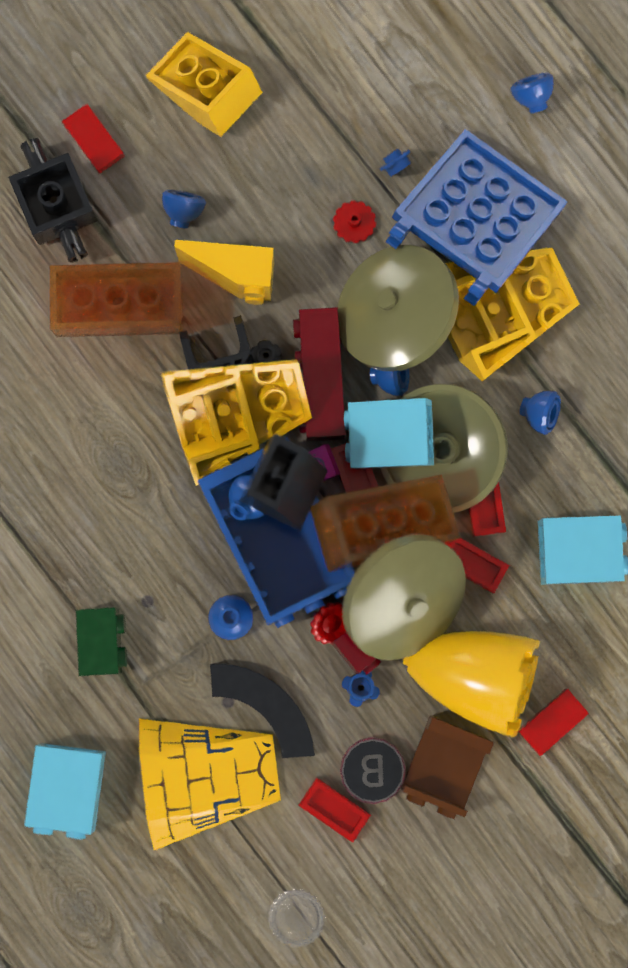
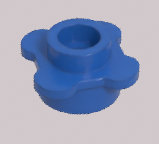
[379,148,411,177]
[342,670,380,707]

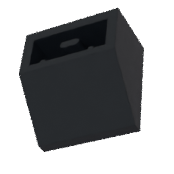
[239,434,328,531]

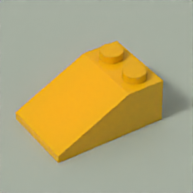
[146,32,263,137]
[174,240,274,305]

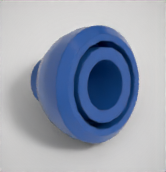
[510,73,554,113]
[162,190,206,228]
[370,368,409,396]
[520,390,561,435]
[228,476,265,520]
[208,595,253,640]

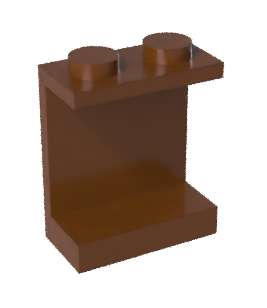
[401,716,494,819]

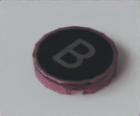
[340,737,406,804]

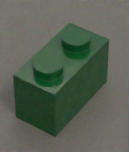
[76,608,127,676]

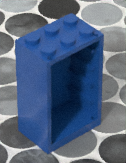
[197,437,355,628]

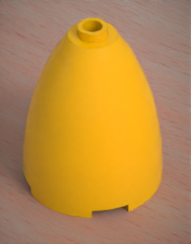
[403,631,540,738]

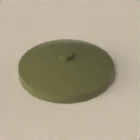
[338,245,459,372]
[380,384,508,514]
[343,534,466,660]

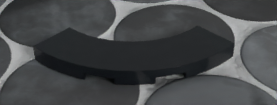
[210,664,315,758]

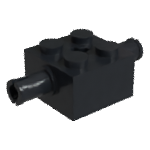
[8,138,98,262]

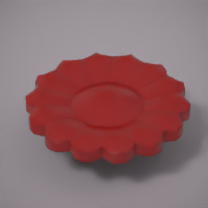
[333,200,376,244]
[310,602,346,645]

